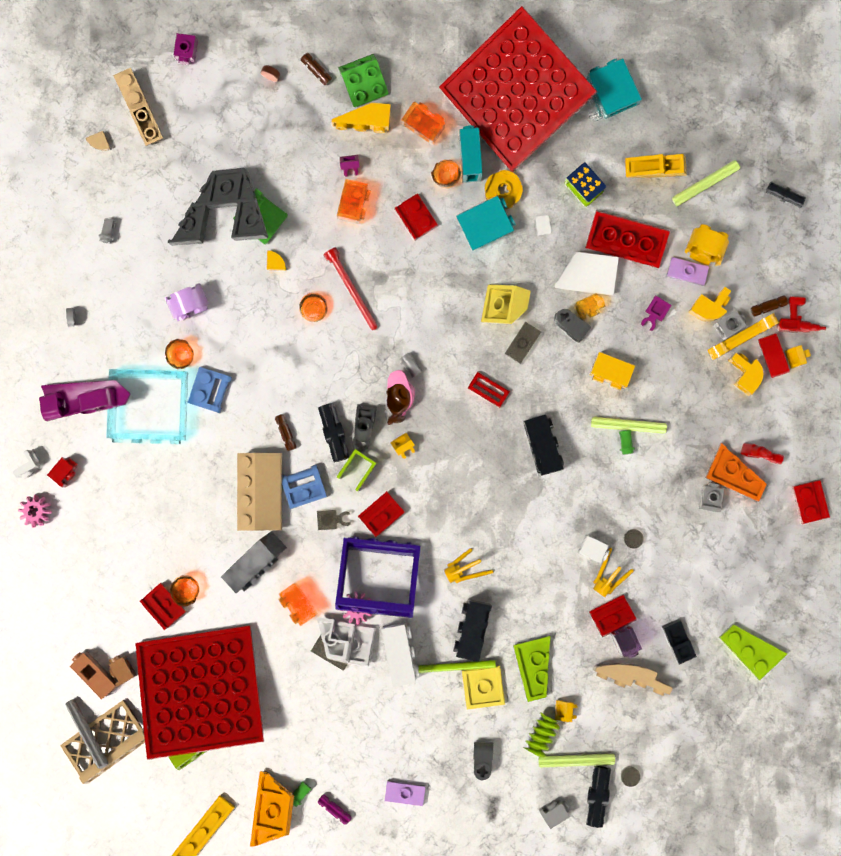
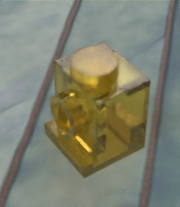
[574,293,606,321]

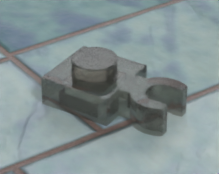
[317,510,351,530]

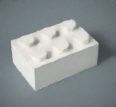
[382,622,419,687]

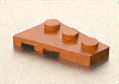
[705,443,767,502]

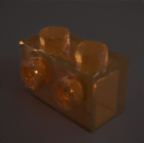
[401,102,446,146]
[337,179,371,224]
[278,582,318,626]

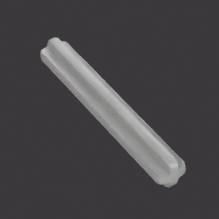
[65,699,108,769]

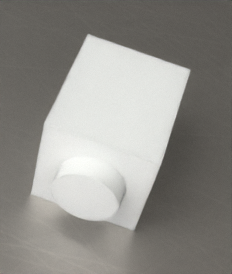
[578,536,609,563]

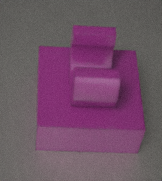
[340,155,360,177]

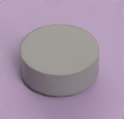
[66,308,76,327]

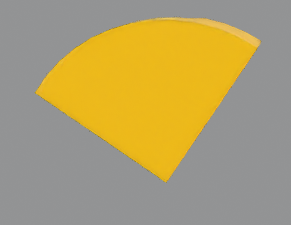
[267,250,286,271]

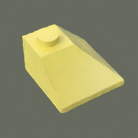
[481,285,531,324]

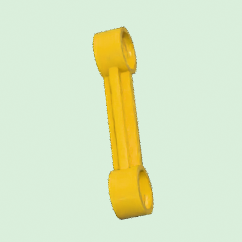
[707,313,779,360]

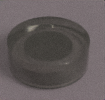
[623,529,643,549]
[620,766,640,787]

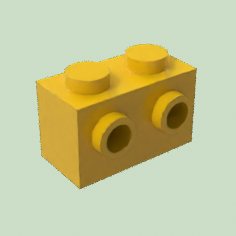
[589,352,635,390]

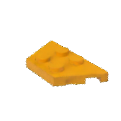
[250,771,294,847]

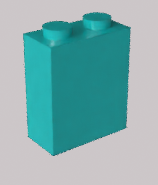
[586,59,642,119]
[459,125,482,183]
[456,195,516,251]

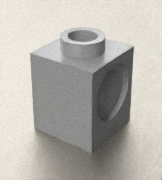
[714,310,747,340]

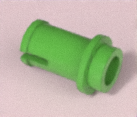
[619,430,635,455]
[293,781,312,807]

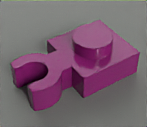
[641,295,672,331]

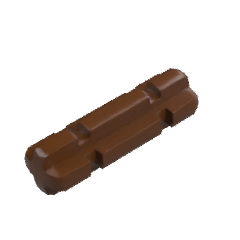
[300,53,332,85]
[750,295,788,317]
[275,414,297,451]

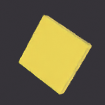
[462,666,505,710]

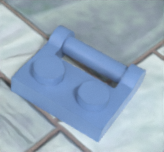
[187,367,232,413]
[282,465,327,509]

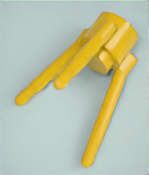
[444,548,493,584]
[593,548,634,597]

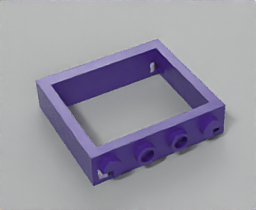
[335,536,421,618]

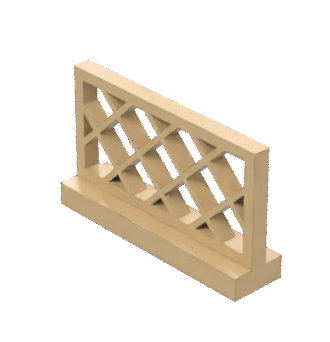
[60,700,145,784]

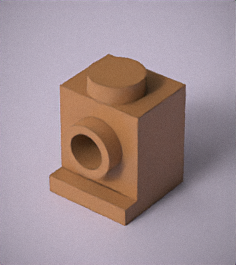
[109,655,137,687]

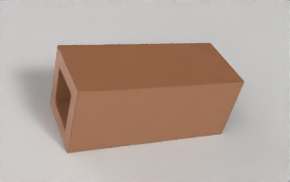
[69,651,117,700]

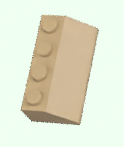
[237,453,282,531]

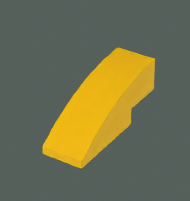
[625,154,687,178]

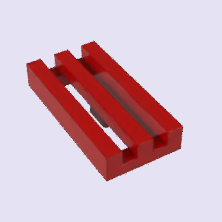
[467,372,510,408]

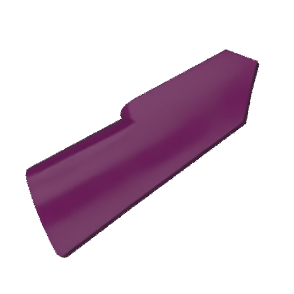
[39,380,131,422]

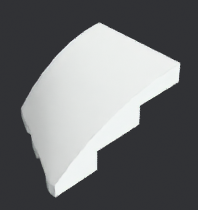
[554,251,619,295]
[317,617,376,668]

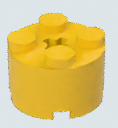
[685,224,729,266]

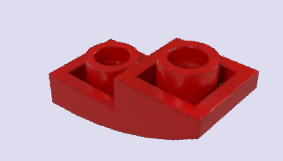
[758,334,790,378]

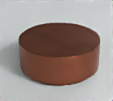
[260,65,280,82]

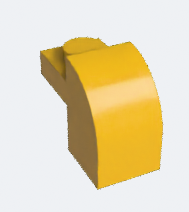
[688,287,731,322]
[728,353,763,396]

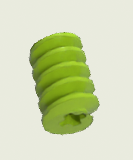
[523,712,560,757]

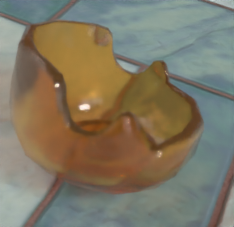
[431,160,461,189]
[299,292,328,322]
[165,339,194,370]
[170,575,200,607]

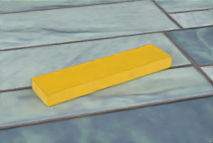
[171,794,235,856]

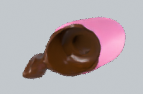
[386,370,415,425]

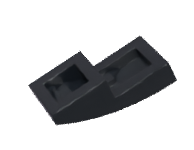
[662,619,697,665]

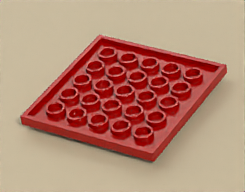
[439,6,598,172]
[135,626,265,760]

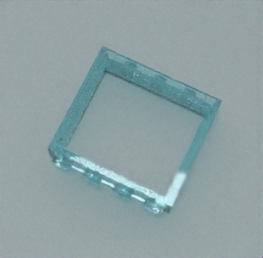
[106,369,188,444]

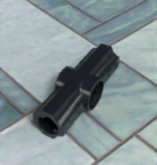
[318,403,349,463]
[586,766,611,828]

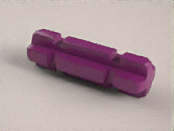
[317,794,352,825]

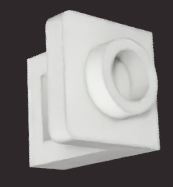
[12,450,40,480]

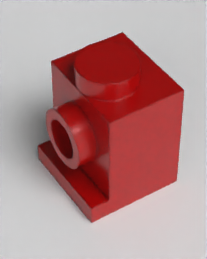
[47,457,78,488]

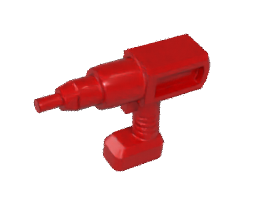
[777,297,826,333]
[740,443,784,465]

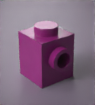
[173,33,198,65]

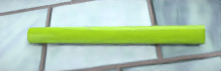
[418,660,496,673]

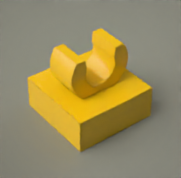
[785,345,811,369]
[390,433,415,459]
[555,700,578,722]

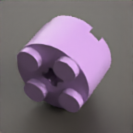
[165,283,209,321]

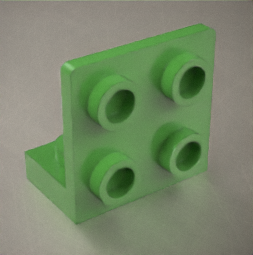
[338,54,388,107]
[233,188,288,245]

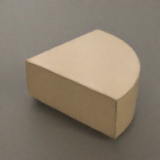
[85,131,111,151]

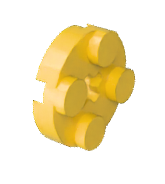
[484,170,523,209]

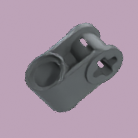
[554,309,591,343]
[354,404,377,442]
[473,742,493,781]

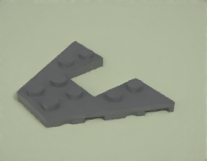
[168,168,268,246]

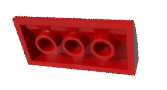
[585,210,670,268]

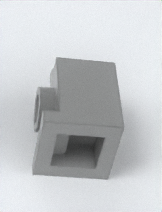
[699,483,724,512]
[539,800,570,829]

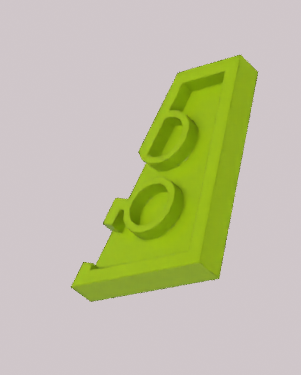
[719,624,787,680]
[513,635,551,702]

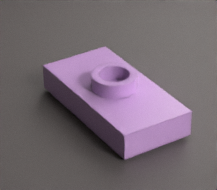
[667,257,709,286]
[384,781,425,806]

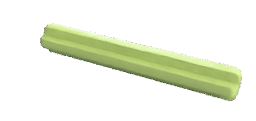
[672,160,740,206]
[591,417,667,434]
[538,754,615,768]

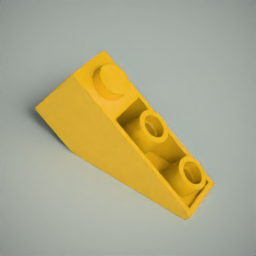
[332,103,391,133]

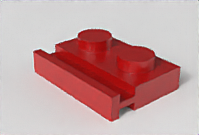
[394,193,438,241]
[792,480,830,524]
[358,491,405,537]
[139,582,187,630]
[589,594,637,638]

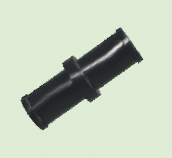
[766,181,806,208]

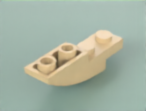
[113,68,163,146]
[593,663,673,696]

